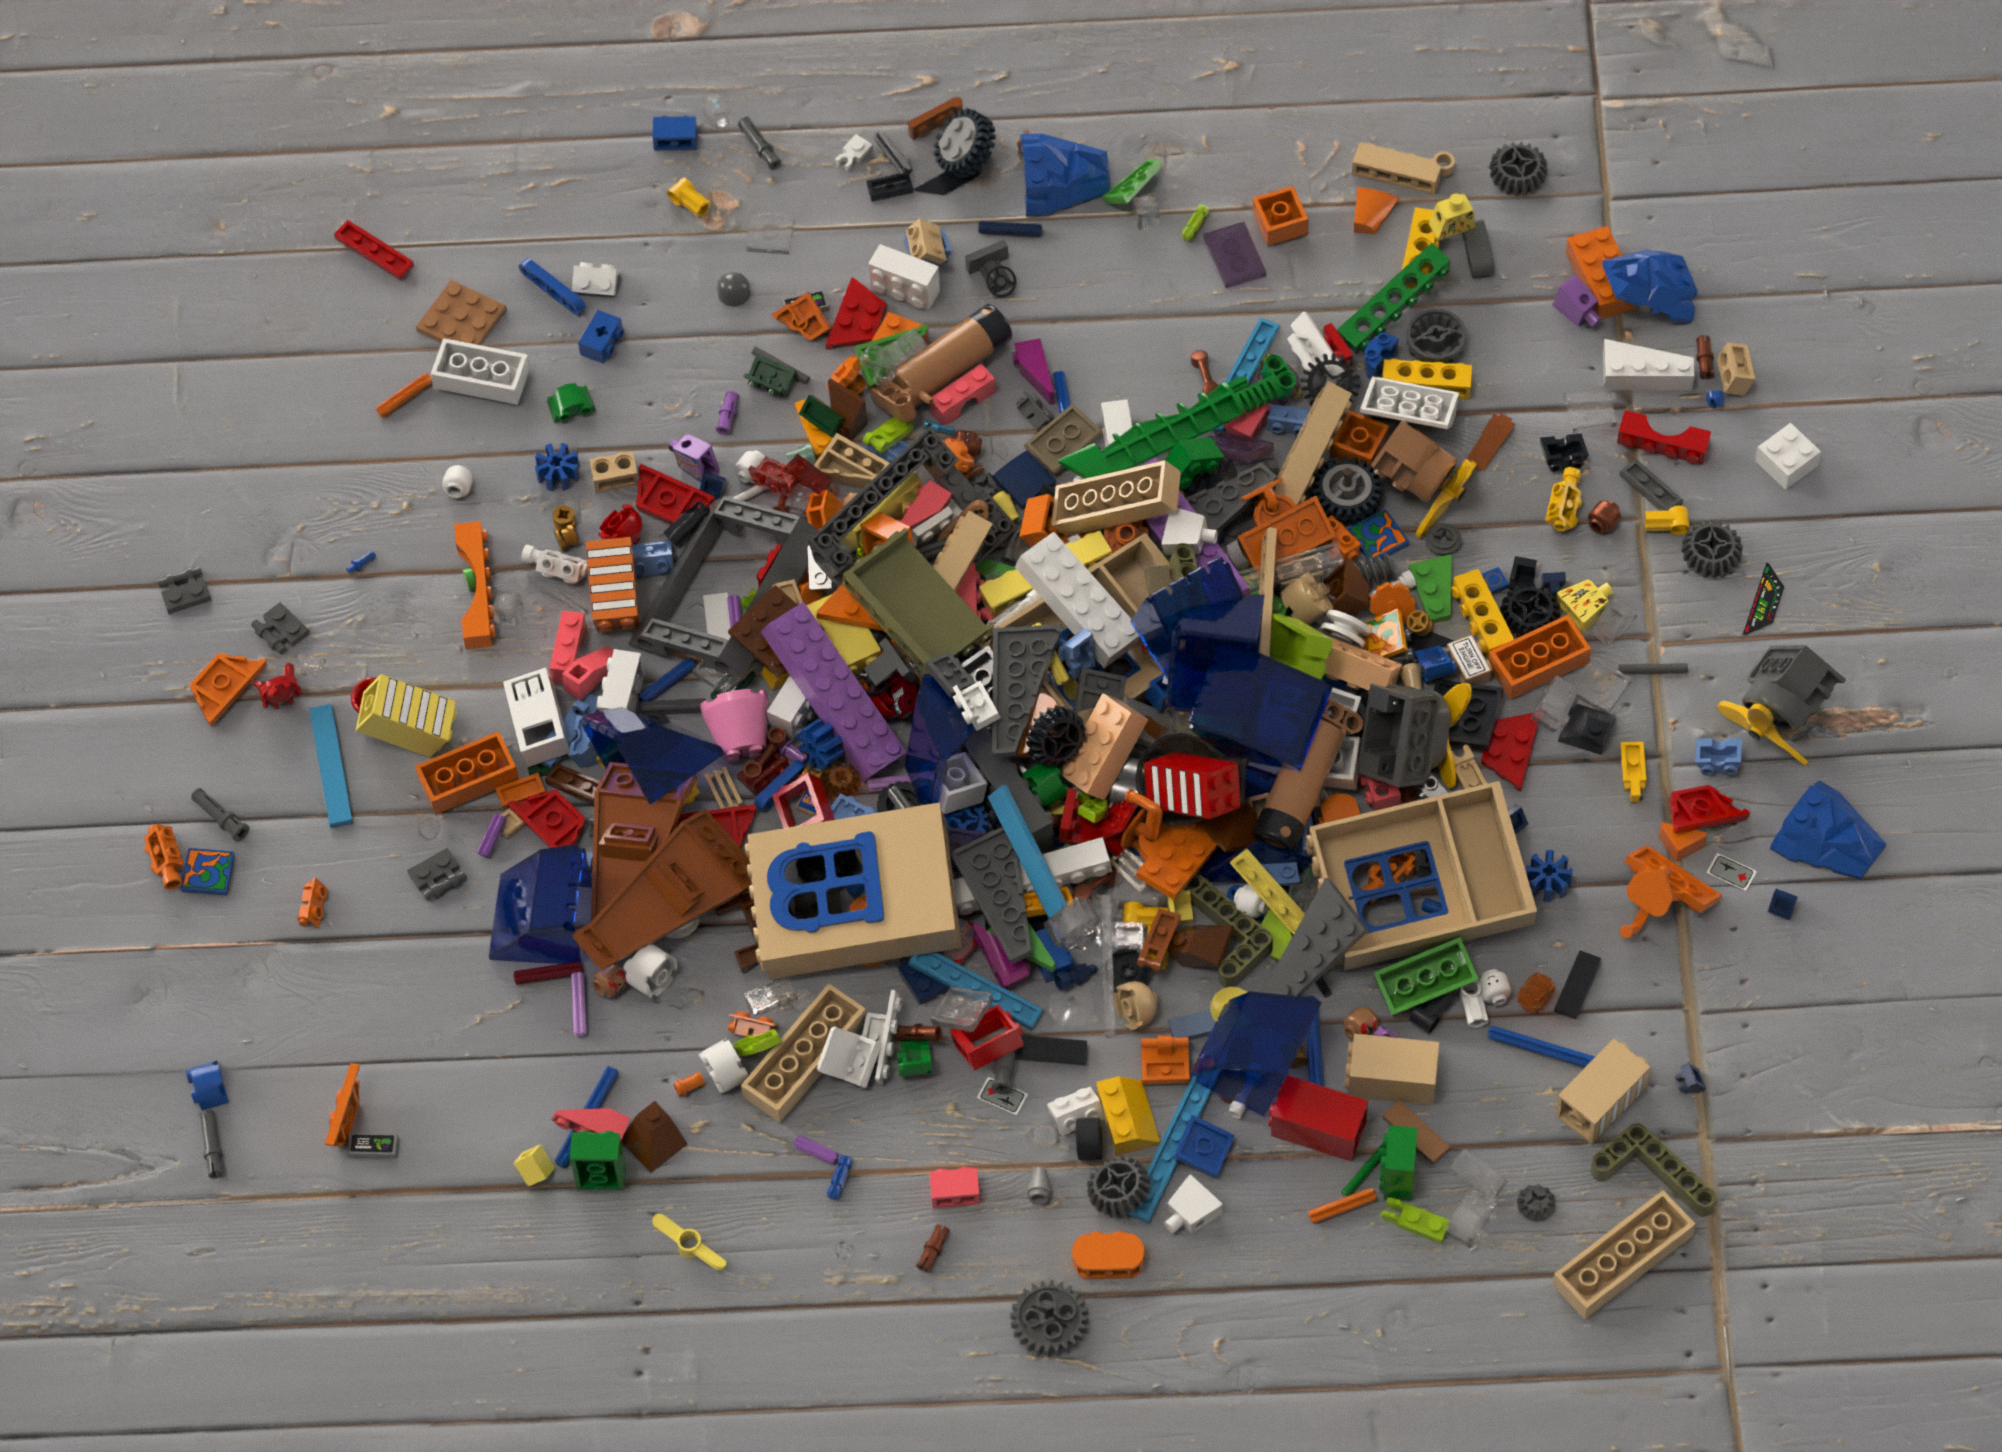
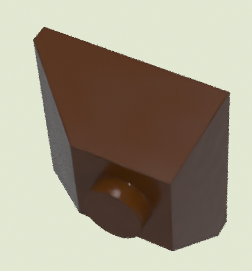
[828,378,867,441]
[1323,558,1370,616]
[1199,797,1261,853]
[1168,925,1234,967]
[621,1101,687,1173]

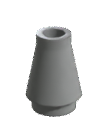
[1027,1167,1051,1204]

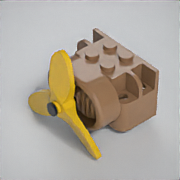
[1371,421,1477,539]

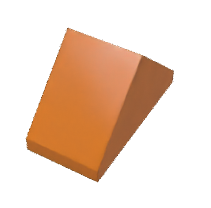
[1659,822,1707,862]

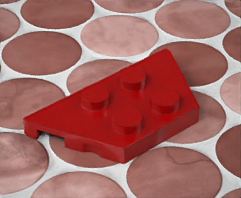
[825,277,887,350]
[636,464,715,525]
[1481,712,1541,791]
[1669,785,1750,834]
[507,789,586,864]
[677,804,757,848]

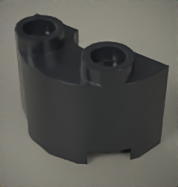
[1540,433,1589,472]

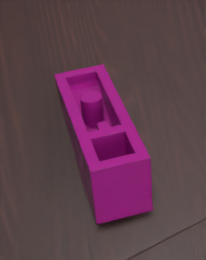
[1011,338,1054,405]
[971,923,1031,990]

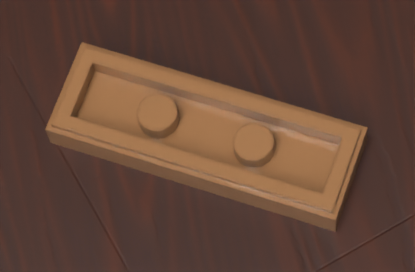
[1382,1100,1450,1165]

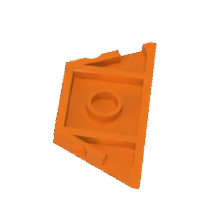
[816,585,884,631]
[189,653,267,727]
[325,1063,360,1147]

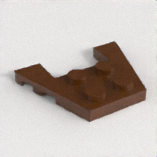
[715,893,795,973]

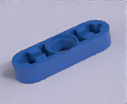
[754,760,806,813]

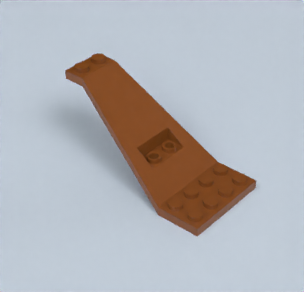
[583,762,697,959]
[572,808,752,971]

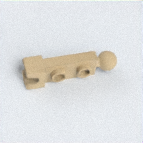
[1452,745,1487,789]

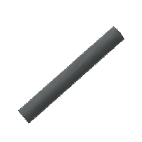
[752,347,810,384]
[1619,663,1688,673]

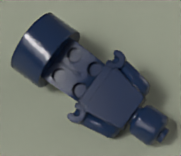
[1054,963,1097,991]

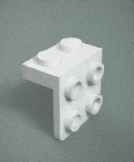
[817,1027,882,1088]

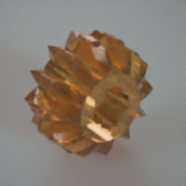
[822,762,861,800]
[1517,972,1555,1013]

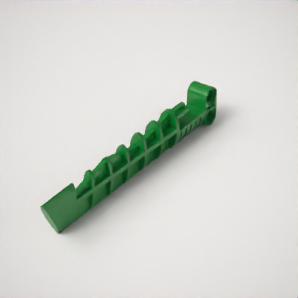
[1058,354,1296,479]

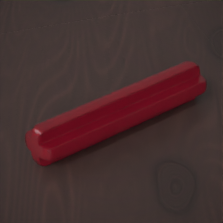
[513,961,583,985]

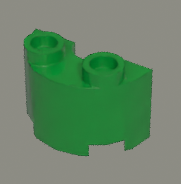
[547,383,596,423]
[1022,762,1068,811]
[896,1040,932,1077]

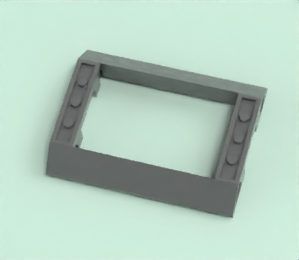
[808,427,1017,639]
[629,496,818,678]

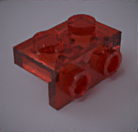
[784,453,832,494]
[748,456,803,496]
[737,751,789,796]

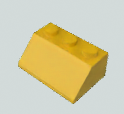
[1096,1076,1161,1156]

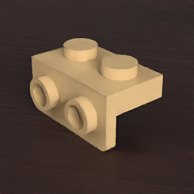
[906,218,946,265]

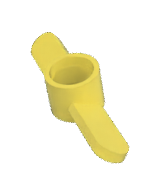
[652,1214,726,1270]

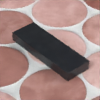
[1554,950,1602,1019]
[1015,1035,1087,1065]

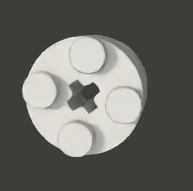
[624,944,678,998]
[698,1038,749,1094]

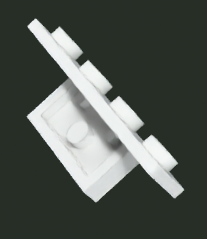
[1287,312,1346,386]
[912,499,962,548]
[862,990,902,1085]

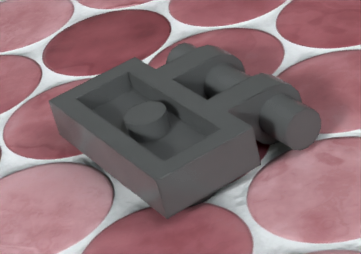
[157,566,211,614]
[251,602,310,654]
[407,848,467,901]

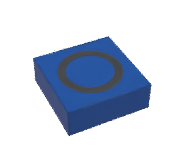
[1482,567,1509,595]

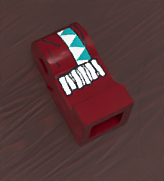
[884,672,919,719]

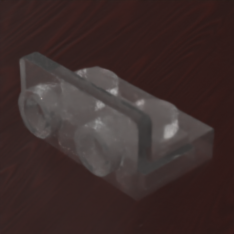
[744,976,798,1017]

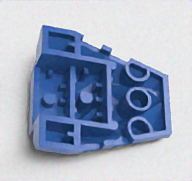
[1020,133,1110,217]
[1601,249,1698,324]
[1770,781,1886,880]

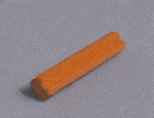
[376,373,432,418]
[1308,1188,1377,1223]

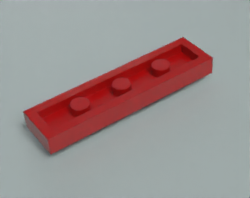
[334,220,414,281]

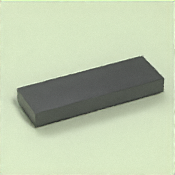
[1620,459,1683,511]

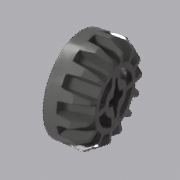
[1406,309,1466,363]

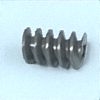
[1352,554,1396,586]

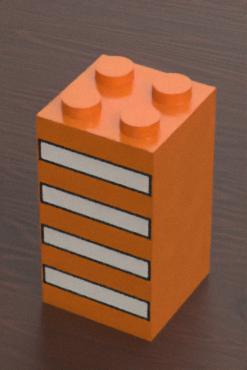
[585,537,640,633]

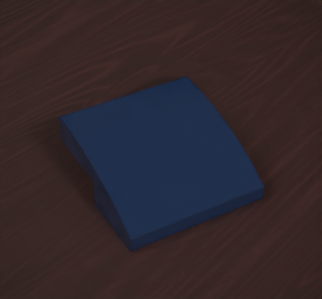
[992,450,1057,508]

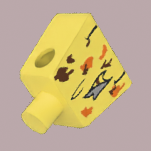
[1429,194,1475,241]
[1557,579,1613,634]

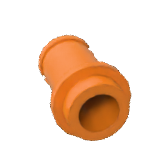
[673,1072,705,1096]

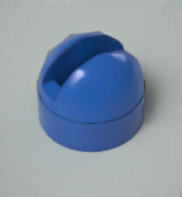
[1706,390,1724,408]

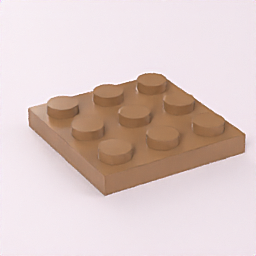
[416,280,506,345]

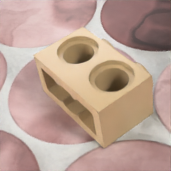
[1717,342,1755,396]
[589,451,639,493]

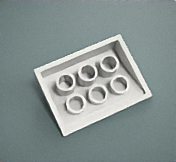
[1360,376,1459,429]

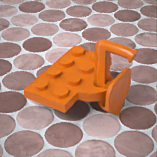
[1236,477,1336,577]
[1121,789,1219,900]
[1620,845,1722,939]

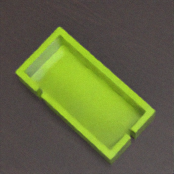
[1269,613,1333,684]

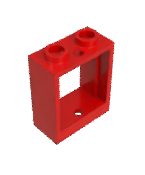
[772,773,835,828]
[949,1004,1024,1071]

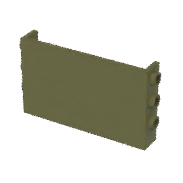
[842,528,994,681]

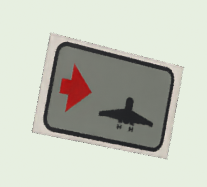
[1706,853,1757,891]
[977,1077,1028,1115]

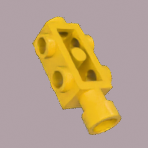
[1545,467,1582,532]

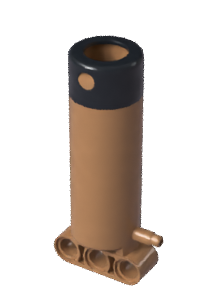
[866,304,1013,422]
[1252,691,1363,853]

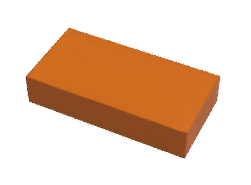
[495,773,546,811]

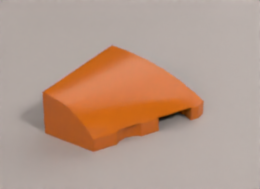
[1354,187,1399,234]
[772,292,832,341]

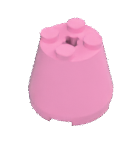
[700,689,769,763]

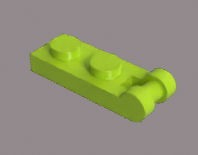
[863,417,915,453]

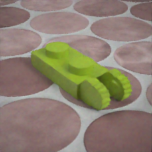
[1380,1198,1451,1244]

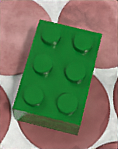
[1379,1125,1418,1202]
[570,1130,626,1190]

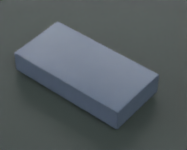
[1168,1010,1220,1040]

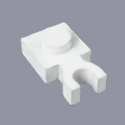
[835,134,873,172]

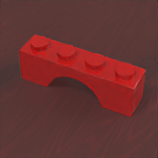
[1617,410,1712,465]

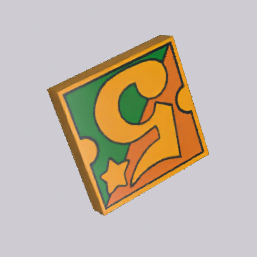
[1360,609,1407,658]

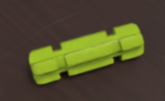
[1182,204,1209,241]

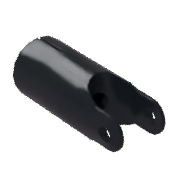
[663,501,710,547]

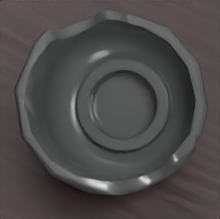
[717,272,750,306]

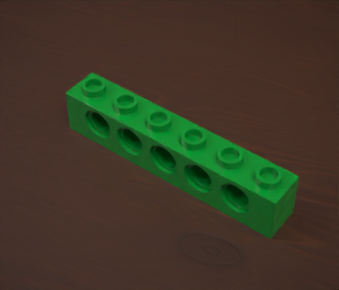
[1337,243,1450,354]

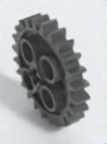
[1010,1280,1089,1357]

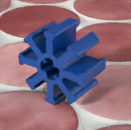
[535,443,580,491]
[796,719,844,770]
[1526,850,1573,902]

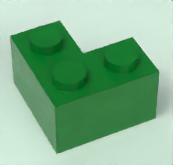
[1165,437,1224,489]

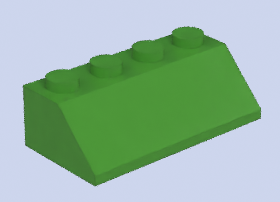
[1373,937,1479,1016]

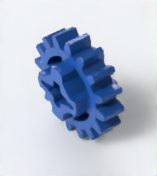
[944,804,989,847]

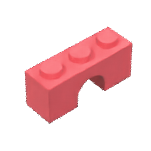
[929,364,995,426]
[549,611,587,683]

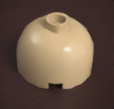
[1113,981,1158,1030]

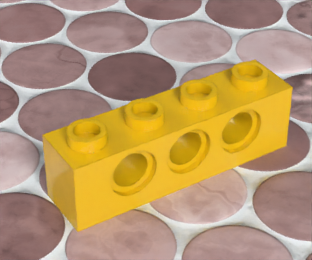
[1402,207,1440,294]
[1383,359,1472,399]
[1451,568,1514,659]

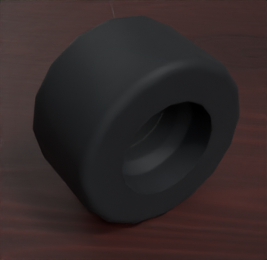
[1076,1117,1103,1161]

